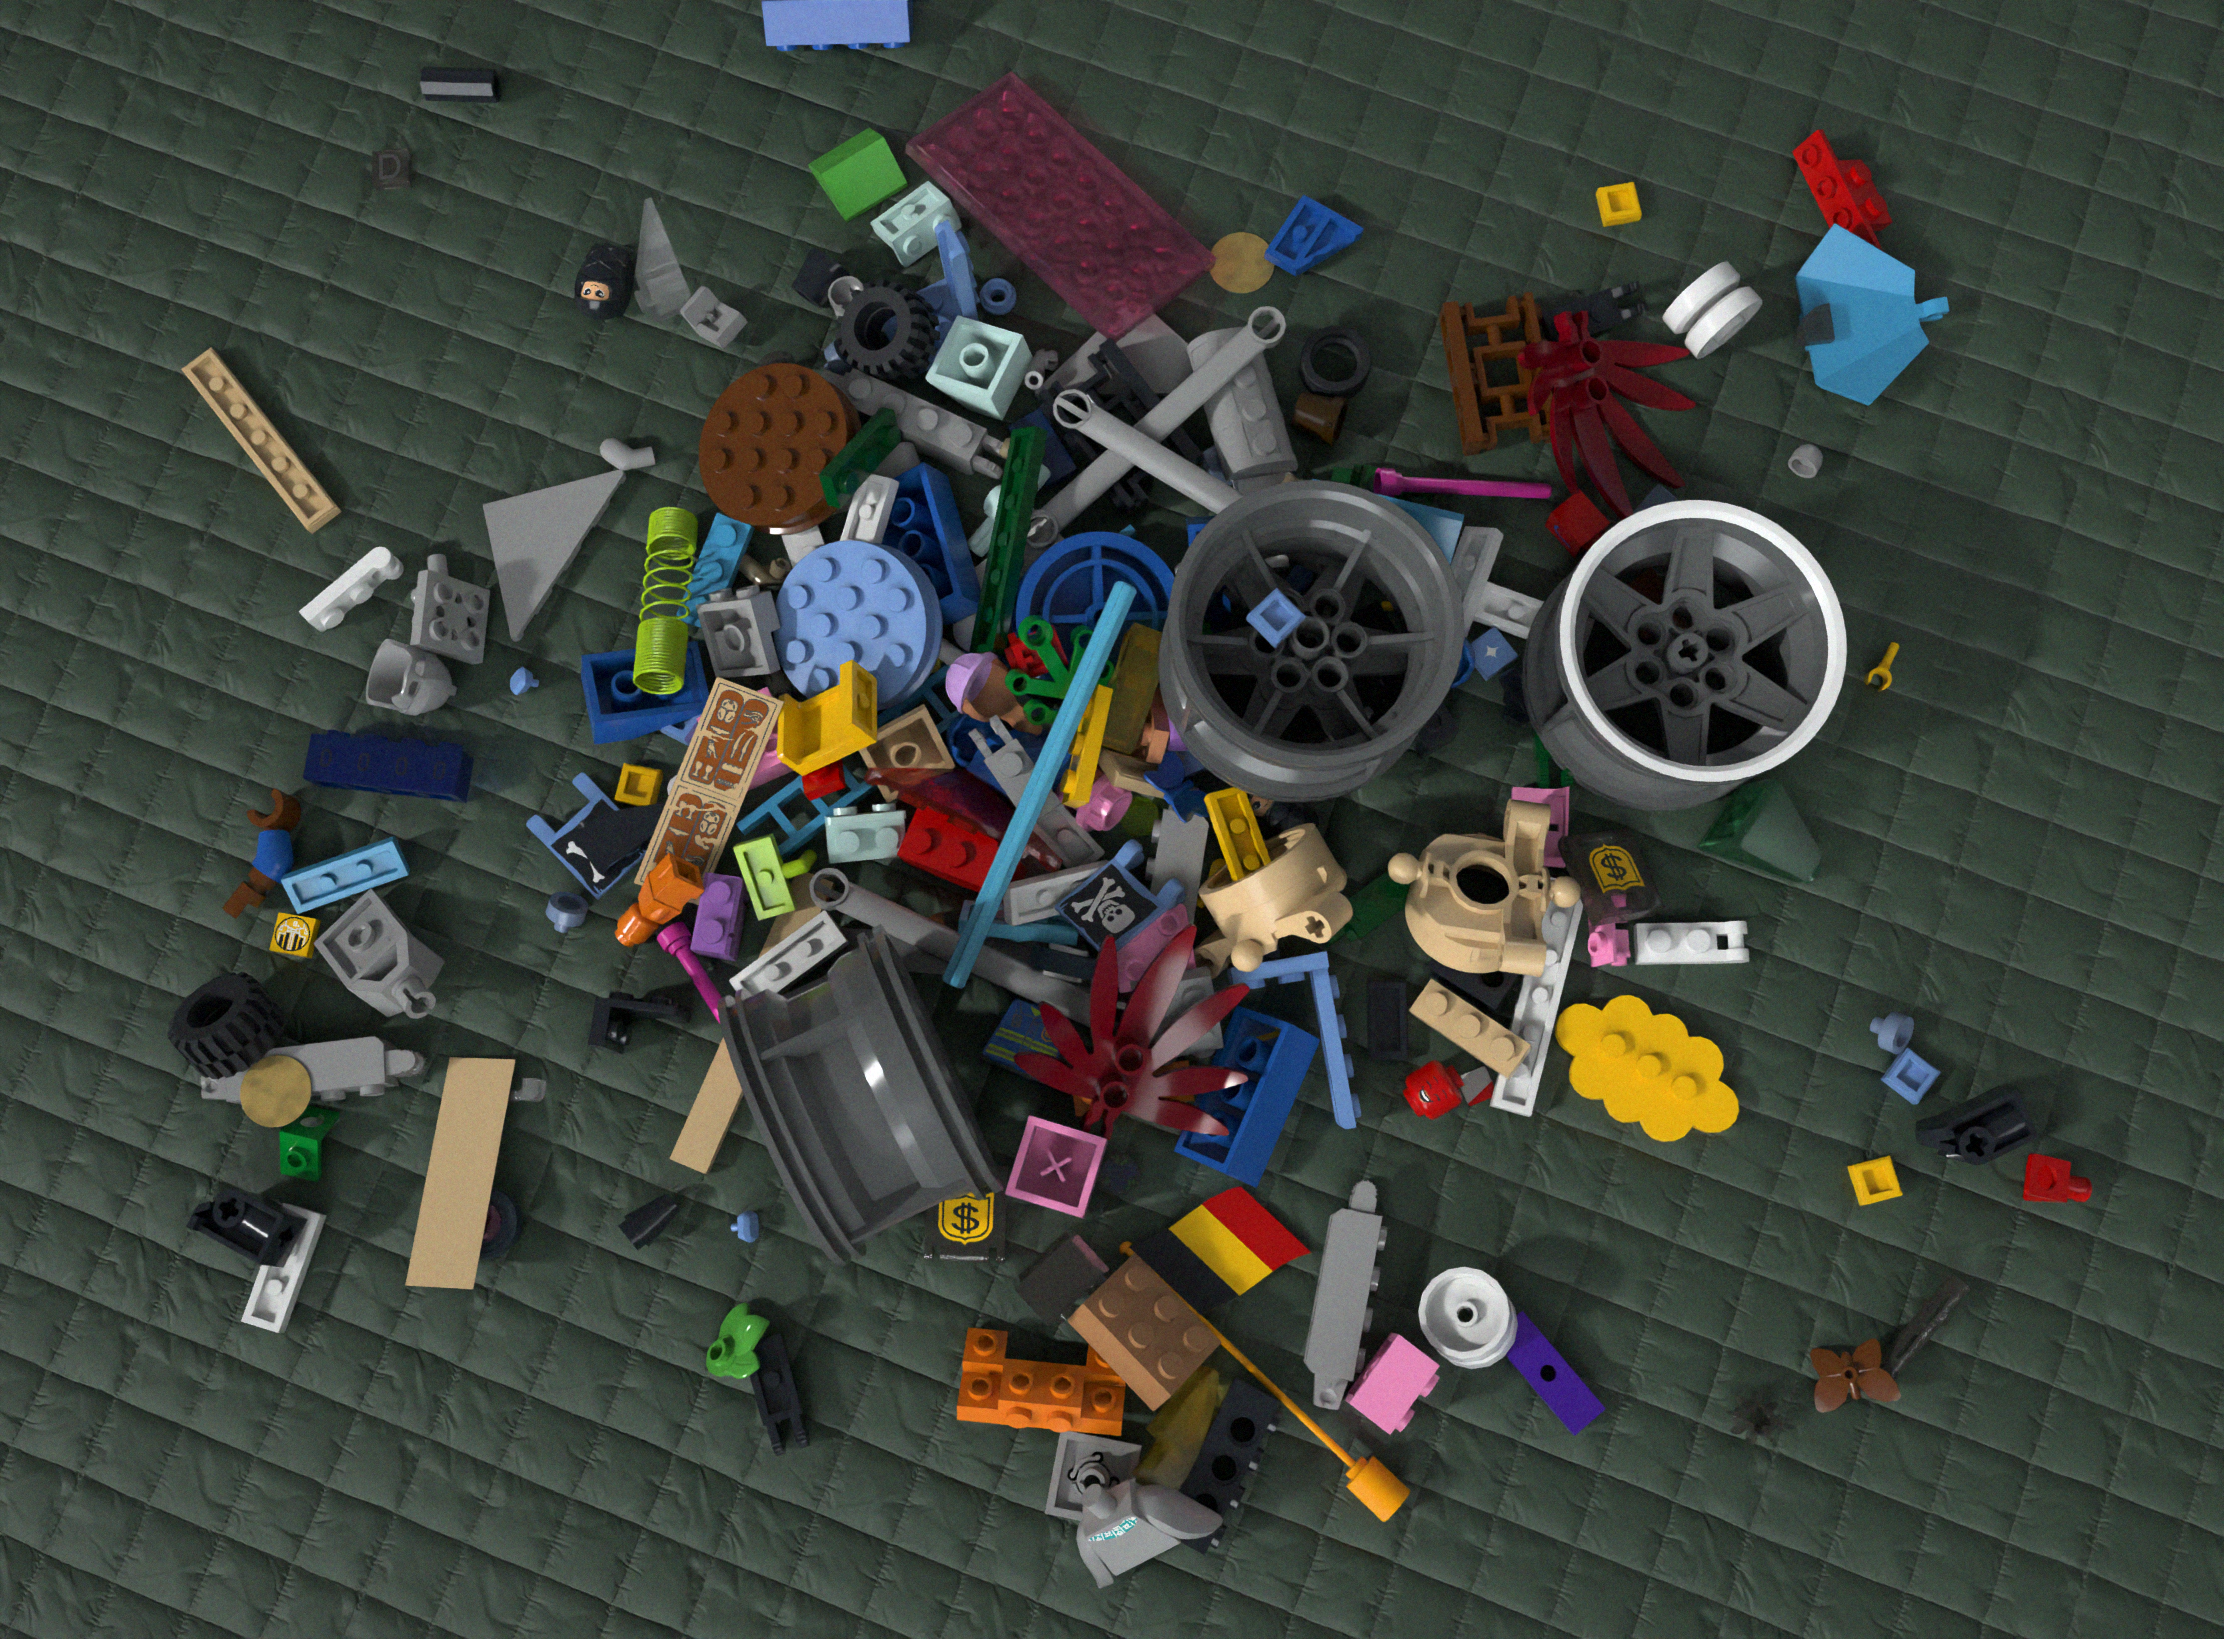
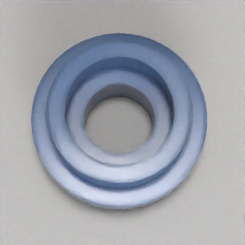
[980,278,1017,315]

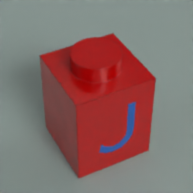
[1545,489,1610,558]

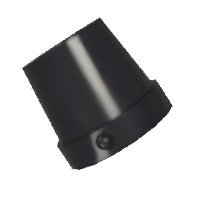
[791,247,851,309]

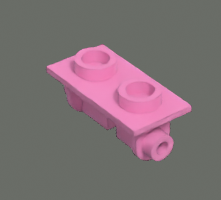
[1585,886,1631,967]

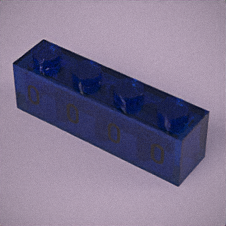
[303,730,474,803]

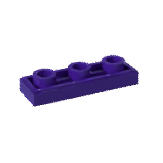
[1505,1311,1606,1436]

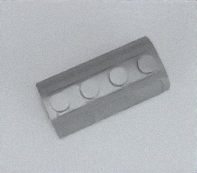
[1186,327,1298,482]

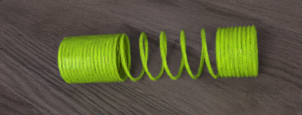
[633,507,699,695]

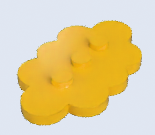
[1554,995,1739,1142]

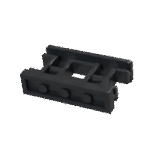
[1039,337,1203,516]

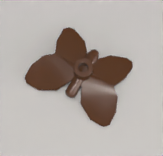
[1810,1339,1901,1413]

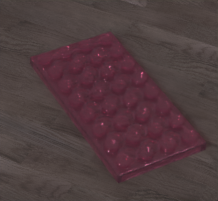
[905,71,1217,343]

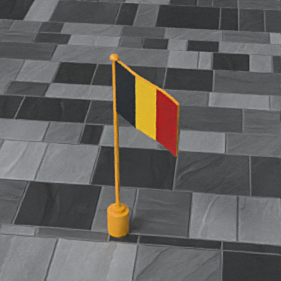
[1119,1186,1411,1522]

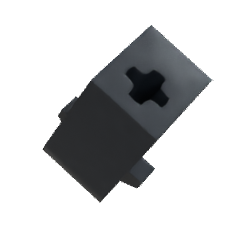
[1915,1086,2039,1165]
[186,1189,308,1268]

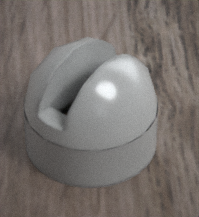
[1788,444,1823,478]

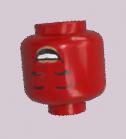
[1402,1060,1465,1120]

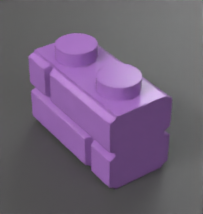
[690,872,749,961]

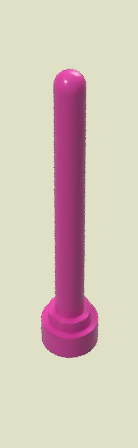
[1373,468,1553,499]
[657,922,722,1024]

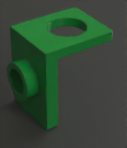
[279,1105,339,1182]

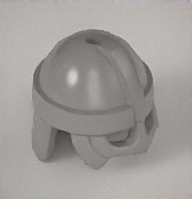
[366,639,457,716]

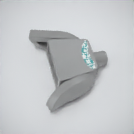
[1076,1480,1223,1589]

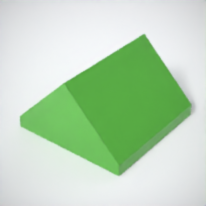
[808,128,908,223]

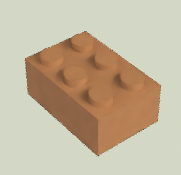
[1067,1253,1222,1412]

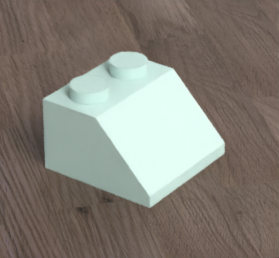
[925,315,1033,421]

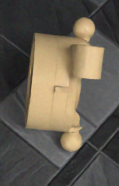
[1388,799,1581,977]
[1194,823,1353,979]

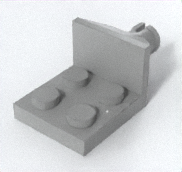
[314,888,445,1019]

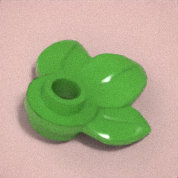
[706,1302,770,1379]

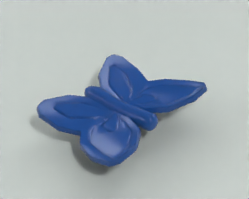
[1143,751,1210,823]

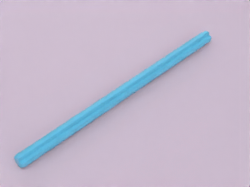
[942,581,1136,989]

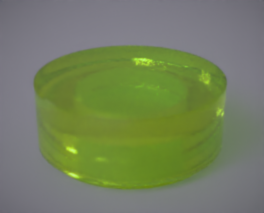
[1120,797,1159,837]

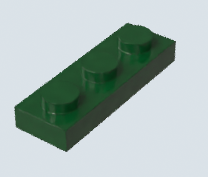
[819,407,902,508]

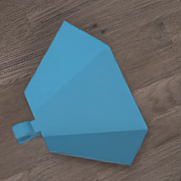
[1794,223,1950,406]

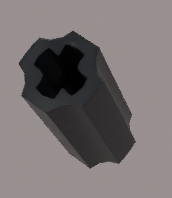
[420,66,502,103]

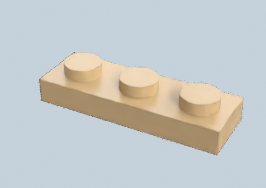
[1409,979,1532,1080]

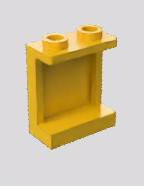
[776,659,877,776]

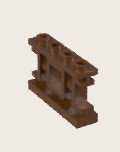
[1439,291,1554,456]

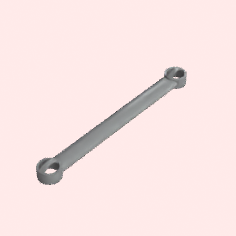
[1026,306,1286,550]
[1053,389,1331,577]
[809,868,1126,1031]

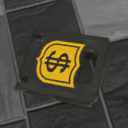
[1558,827,1665,927]
[924,1165,1009,1264]

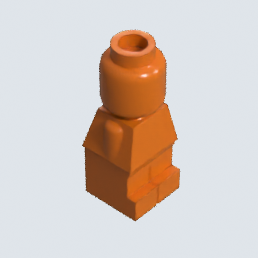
[615,853,705,947]

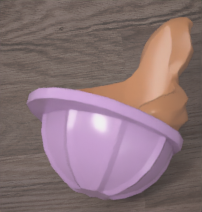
[946,652,1042,736]

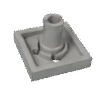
[410,569,490,665]
[1045,1431,1142,1521]

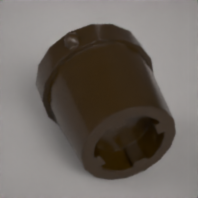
[1291,392,1349,446]

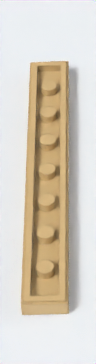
[670,872,835,1175]

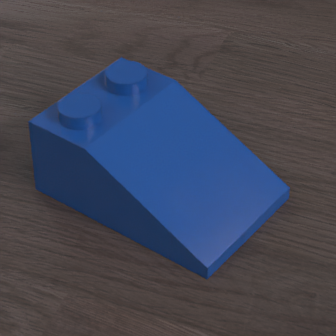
[581,641,709,745]

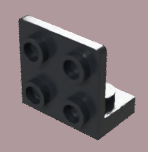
[588,991,691,1055]

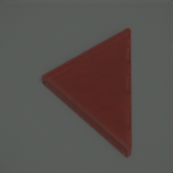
[864,767,1063,872]

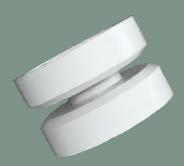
[1662,261,1762,359]
[1418,1267,1518,1369]

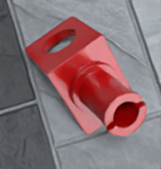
[2023,1153,2092,1203]

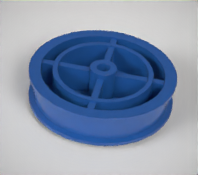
[1011,531,1175,703]

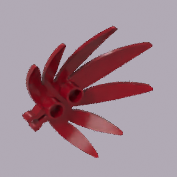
[1517,311,1696,520]
[1014,924,1250,1140]

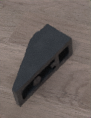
[571,802,666,877]

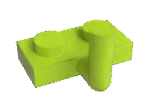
[733,833,817,921]

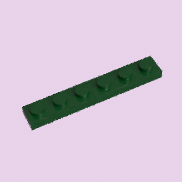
[969,426,1048,656]

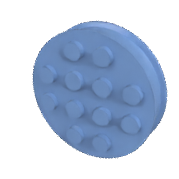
[773,540,943,711]

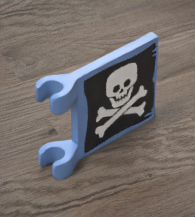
[526,772,648,900]
[1054,839,1186,952]

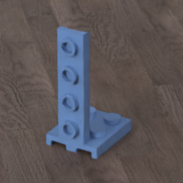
[882,220,980,379]
[1227,951,1361,1129]

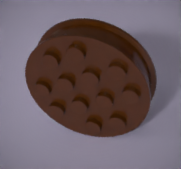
[699,363,862,535]

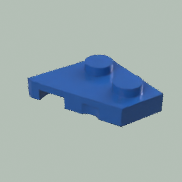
[1264,194,1364,277]

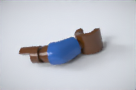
[222,788,301,919]

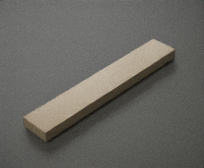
[181,347,342,534]

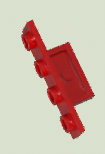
[1792,129,1893,251]

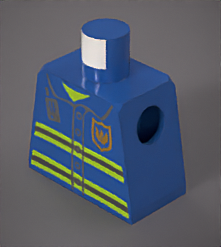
[982,998,1062,1075]

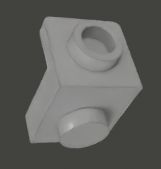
[680,286,748,349]

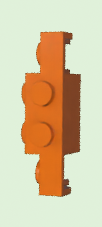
[957,1327,1126,1436]

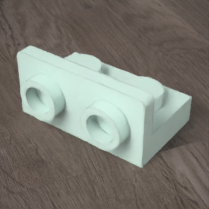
[870,181,962,267]
[824,803,906,863]

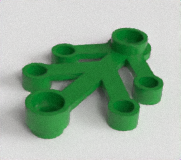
[1005,615,1115,732]

